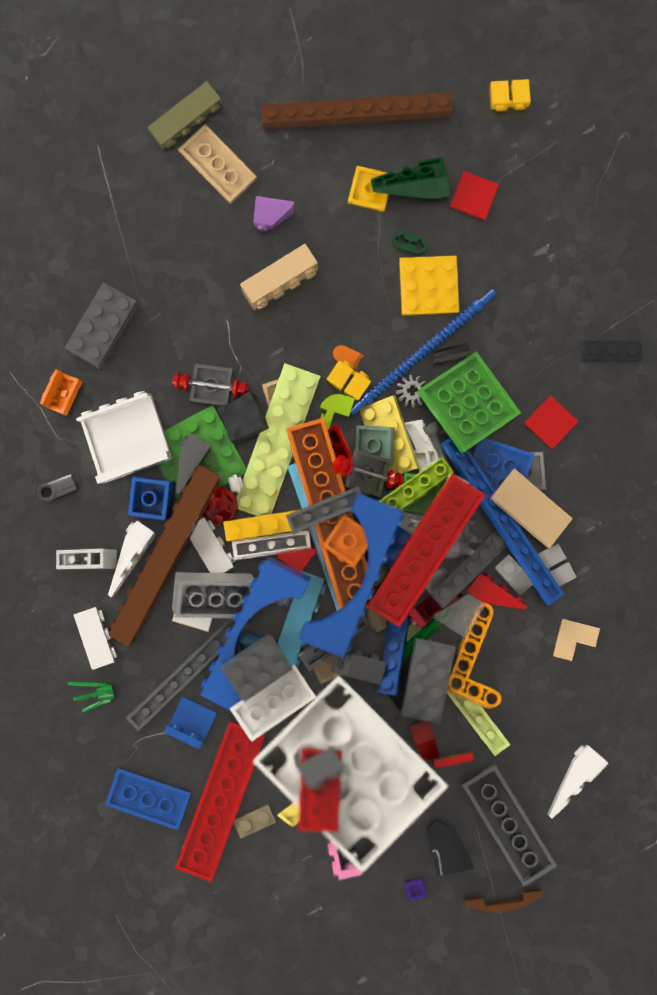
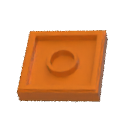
[322,514,368,568]

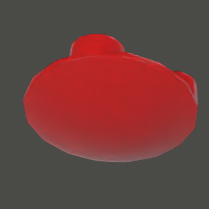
[203,487,238,526]

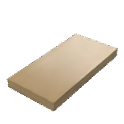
[178,124,258,204]
[490,469,573,548]

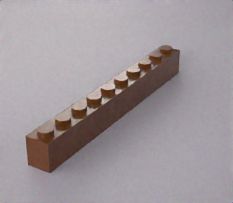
[261,92,452,129]
[108,465,223,647]

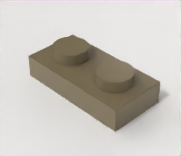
[234,804,276,838]

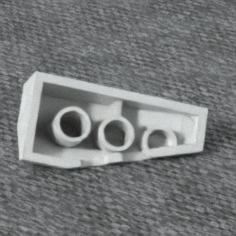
[108,521,157,597]
[547,745,608,818]

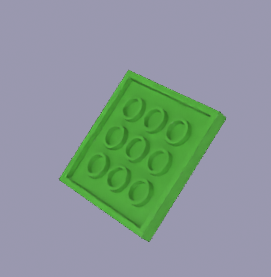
[417,351,521,454]
[158,405,247,502]

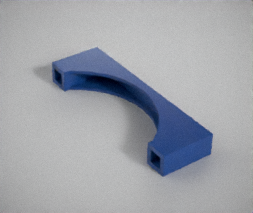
[298,493,404,658]
[200,556,311,711]

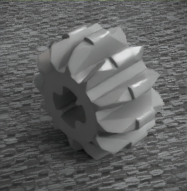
[396,375,426,408]

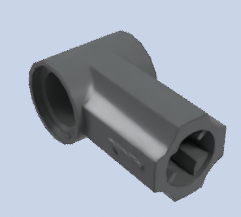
[38,474,77,502]

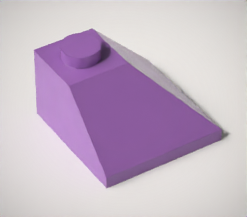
[253,196,295,231]

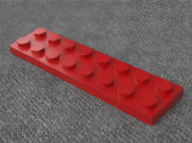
[366,473,485,627]
[175,721,266,882]

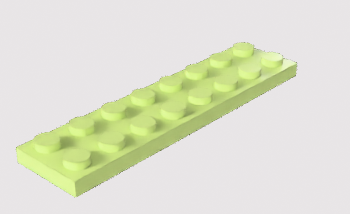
[236,363,320,516]

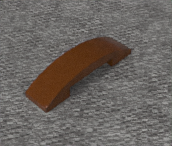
[463,888,543,912]

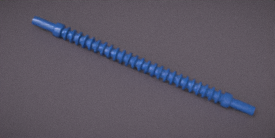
[350,289,497,416]

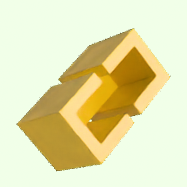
[490,79,530,111]
[326,361,371,402]

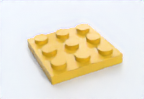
[399,256,459,316]

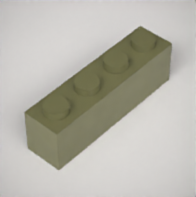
[147,81,222,150]

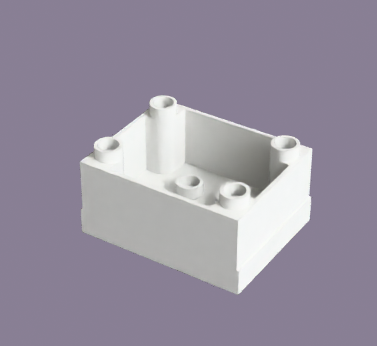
[253,676,448,872]

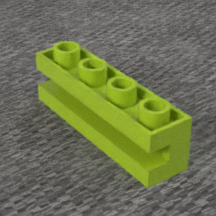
[379,457,454,511]

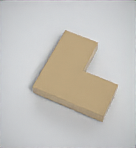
[553,619,600,661]

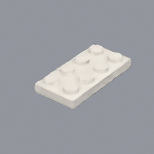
[229,665,316,741]

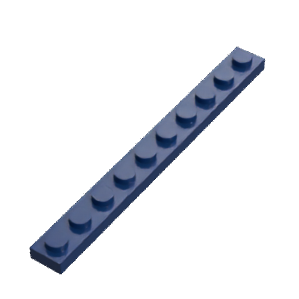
[440,438,565,606]

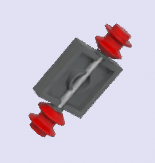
[172,364,250,406]
[333,449,404,497]

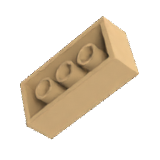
[240,244,318,310]

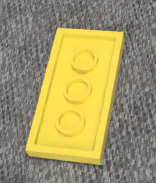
[360,396,419,474]

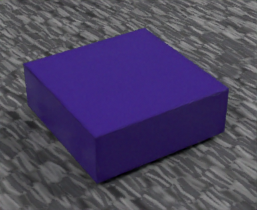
[404,877,427,901]

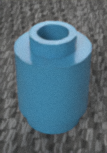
[238,631,263,650]

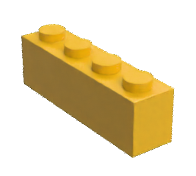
[223,509,301,541]

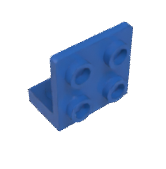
[164,697,217,749]

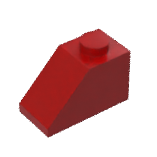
[409,720,440,761]

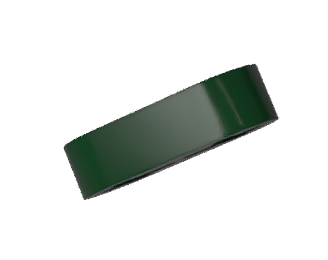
[392,231,428,255]

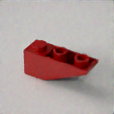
[466,572,527,610]

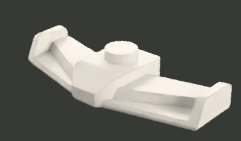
[405,419,440,473]

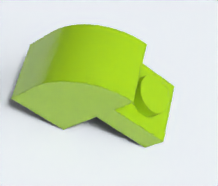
[320,394,355,430]

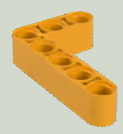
[447,603,501,709]

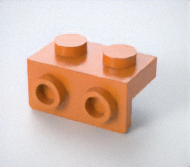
[40,369,83,416]

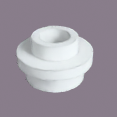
[228,474,243,493]

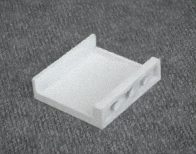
[76,391,173,484]

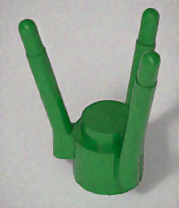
[68,682,114,712]

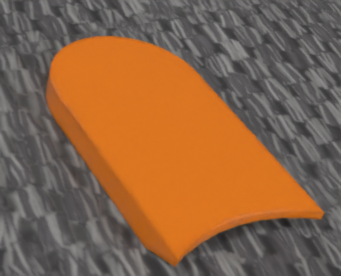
[333,345,364,370]

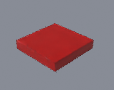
[450,171,499,221]
[524,395,578,449]

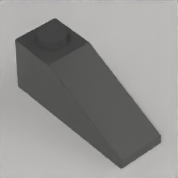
[176,433,212,496]

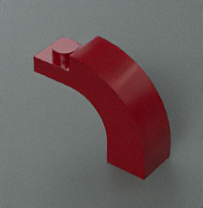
[408,592,463,629]

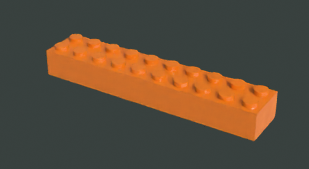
[286,418,375,609]

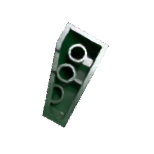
[370,157,450,199]

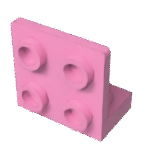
[328,841,362,880]

